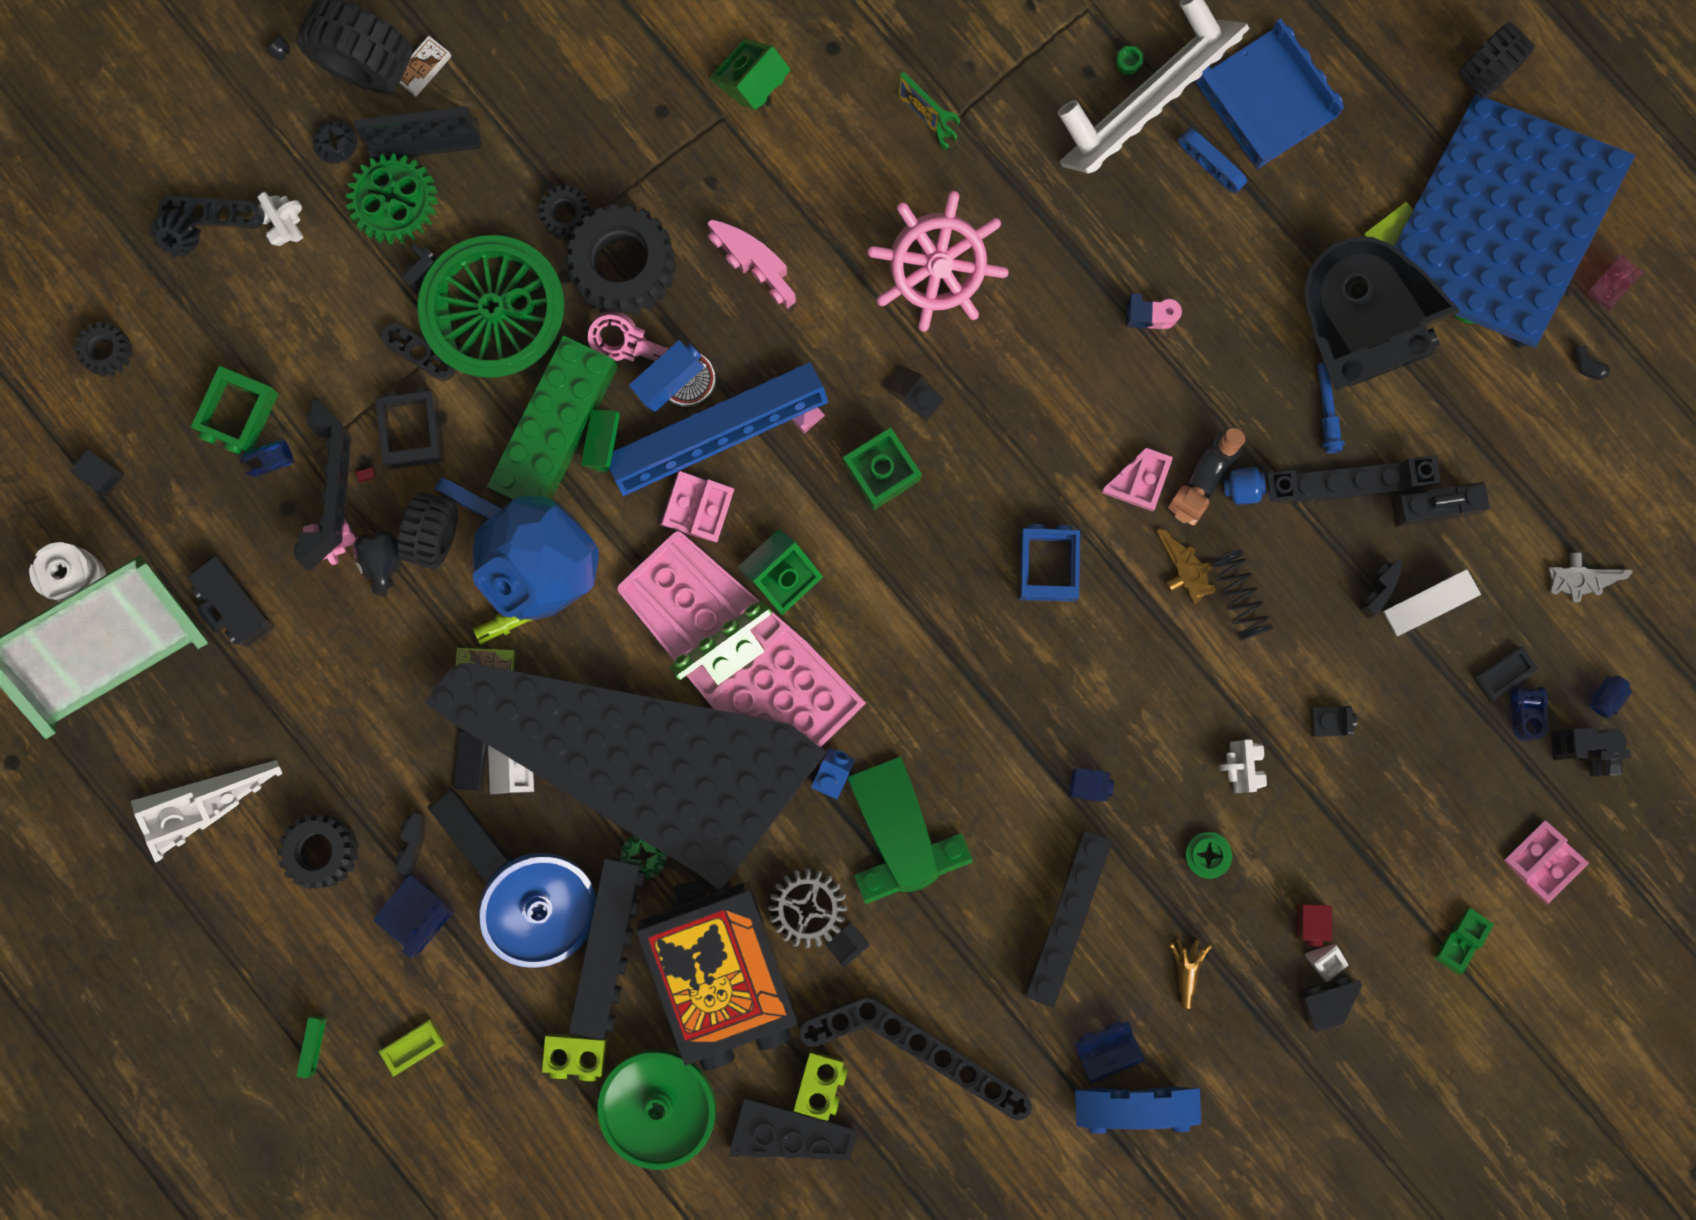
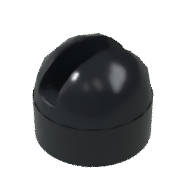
[265,35,290,60]

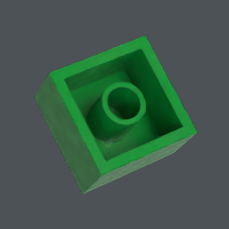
[843,427,922,511]

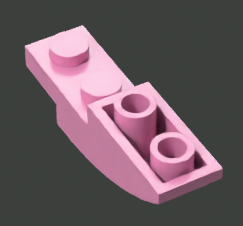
[708,220,796,309]

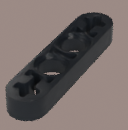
[158,196,265,229]

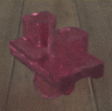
[1588,253,1644,310]

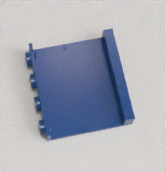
[1194,19,1344,169]

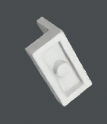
[488,745,534,794]

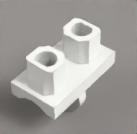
[253,192,304,246]
[1219,740,1267,793]

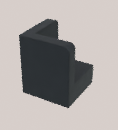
[70,450,125,496]
[826,922,870,968]

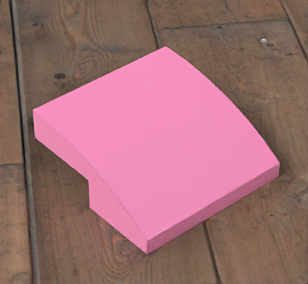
[660,471,734,542]
[1505,820,1589,905]

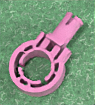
[588,311,669,362]

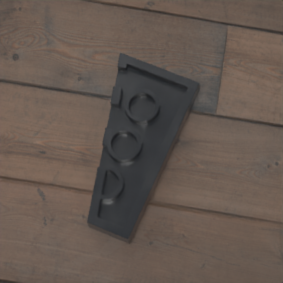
[728,1097,858,1160]

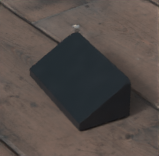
[454,732,487,791]

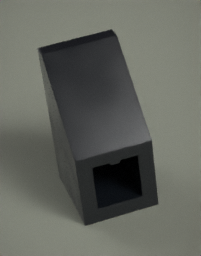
[1298,975,1362,1032]

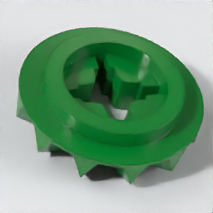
[1185,832,1232,879]
[620,835,667,879]

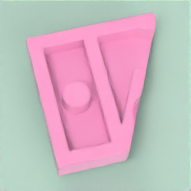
[1102,448,1173,512]

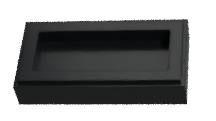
[1473,646,1538,701]

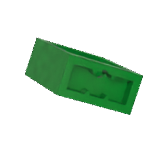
[191,366,279,455]

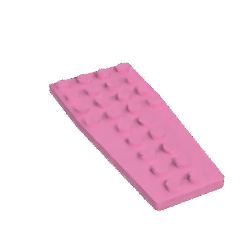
[618,532,866,747]

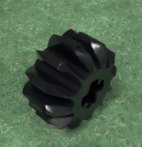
[149,208,201,258]

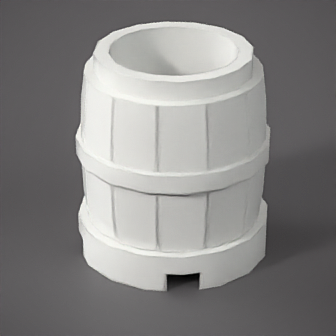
[29,542,106,604]

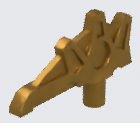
[1155,529,1216,605]

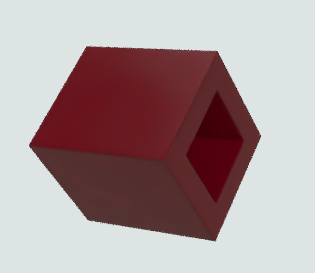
[1296,904,1332,946]

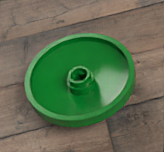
[598,1050,716,1170]

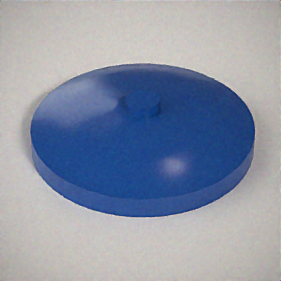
[478,853,596,967]

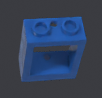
[1019,524,1080,602]

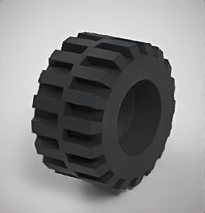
[1458,22,1535,99]
[397,491,458,570]
[277,815,359,888]

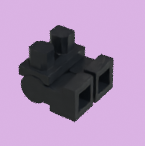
[1551,728,1630,777]

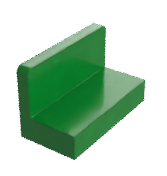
[581,410,620,473]

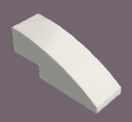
[1383,570,1481,637]

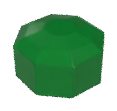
[1116,46,1143,75]

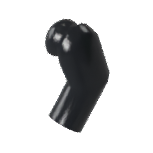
[1572,345,1610,380]

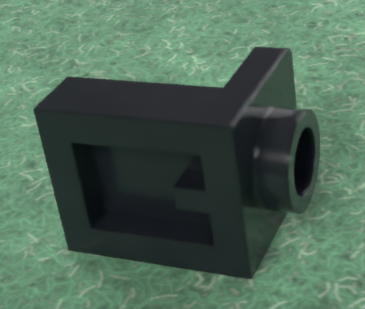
[402,244,437,293]
[1311,706,1357,737]

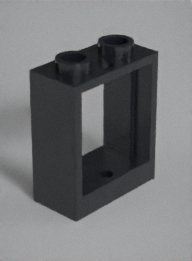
[375,388,445,470]

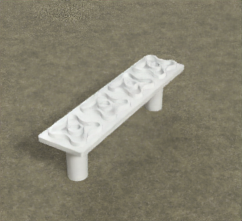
[1058,0,1249,173]

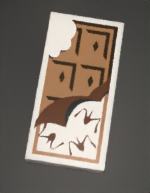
[399,36,451,97]

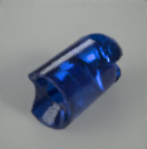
[240,439,294,477]

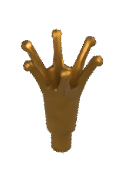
[1168,938,1212,1009]

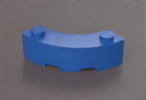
[1075,1086,1201,1133]

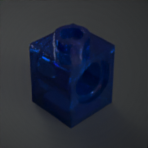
[1069,768,1114,802]

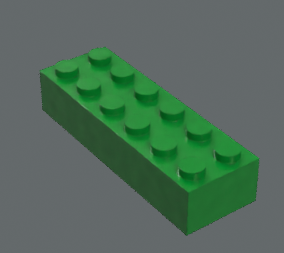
[487,336,618,501]

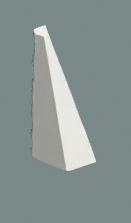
[131,760,282,862]

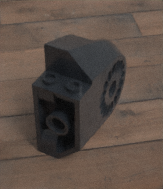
[1304,237,1460,391]

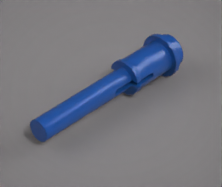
[1317,363,1345,453]

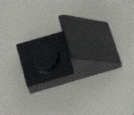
[883,365,944,422]

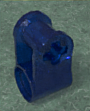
[1511,686,1549,742]

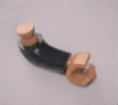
[1168,428,1245,526]

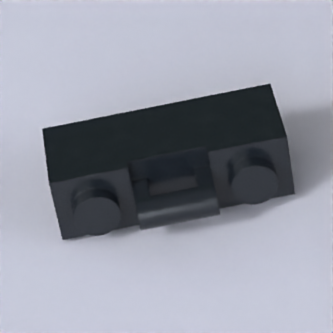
[1391,482,1490,527]
[188,556,275,647]

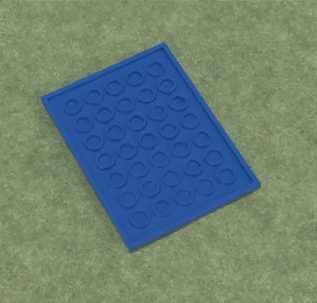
[1394,94,1635,348]

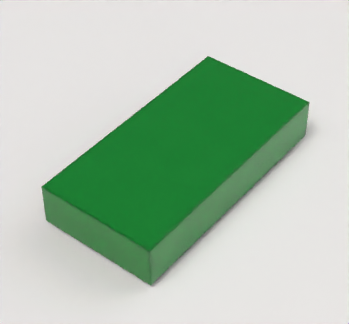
[296,1015,327,1078]

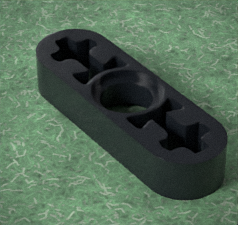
[382,323,456,381]

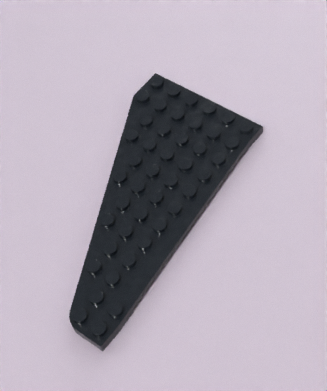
[425,663,826,891]

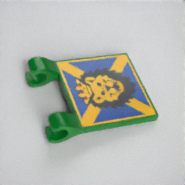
[898,72,960,150]

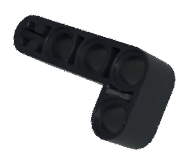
[427,787,514,882]

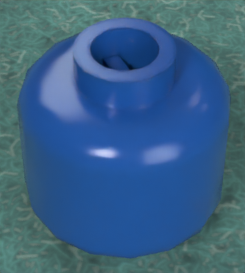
[1224,467,1267,505]

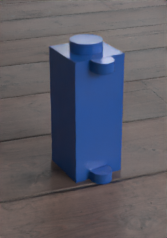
[629,340,705,412]

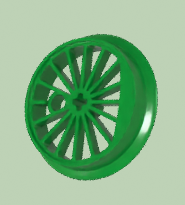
[418,235,564,378]

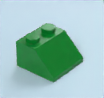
[709,38,791,110]
[738,529,823,615]

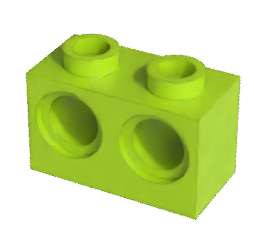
[542,1033,608,1081]
[794,1050,848,1121]

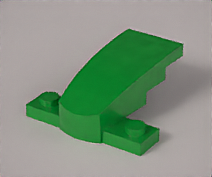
[847,757,973,904]

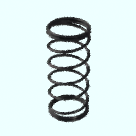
[1209,549,1273,641]

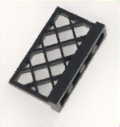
[354,106,482,161]

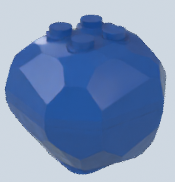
[472,496,599,620]

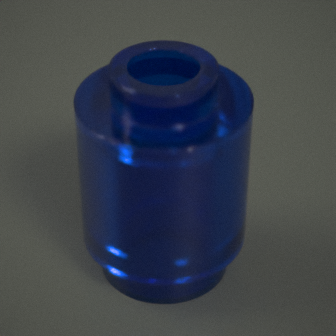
[1590,675,1632,719]

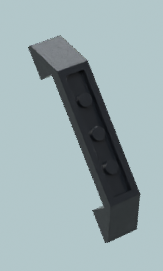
[294,400,351,570]
[1266,455,1441,504]

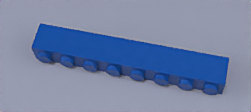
[609,363,828,496]

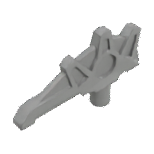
[1548,553,1632,603]

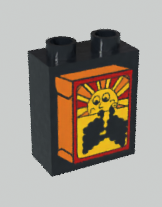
[636,881,798,1071]

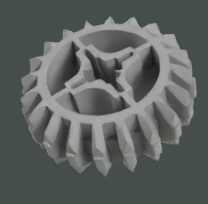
[769,869,847,948]

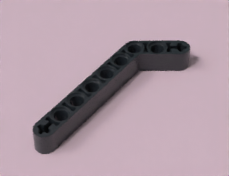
[800,996,1032,1120]

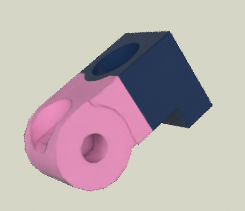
[1126,293,1182,329]

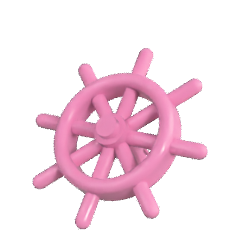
[867,191,1009,332]

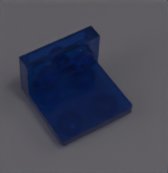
[374,875,455,959]

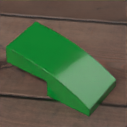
[1434,908,1494,975]

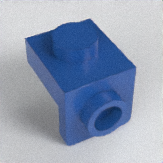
[811,748,855,799]

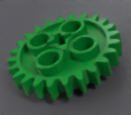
[346,153,439,245]

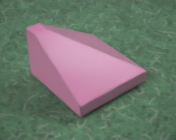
[791,408,825,434]

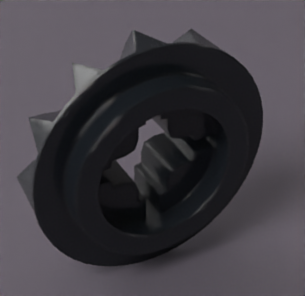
[312,119,357,164]

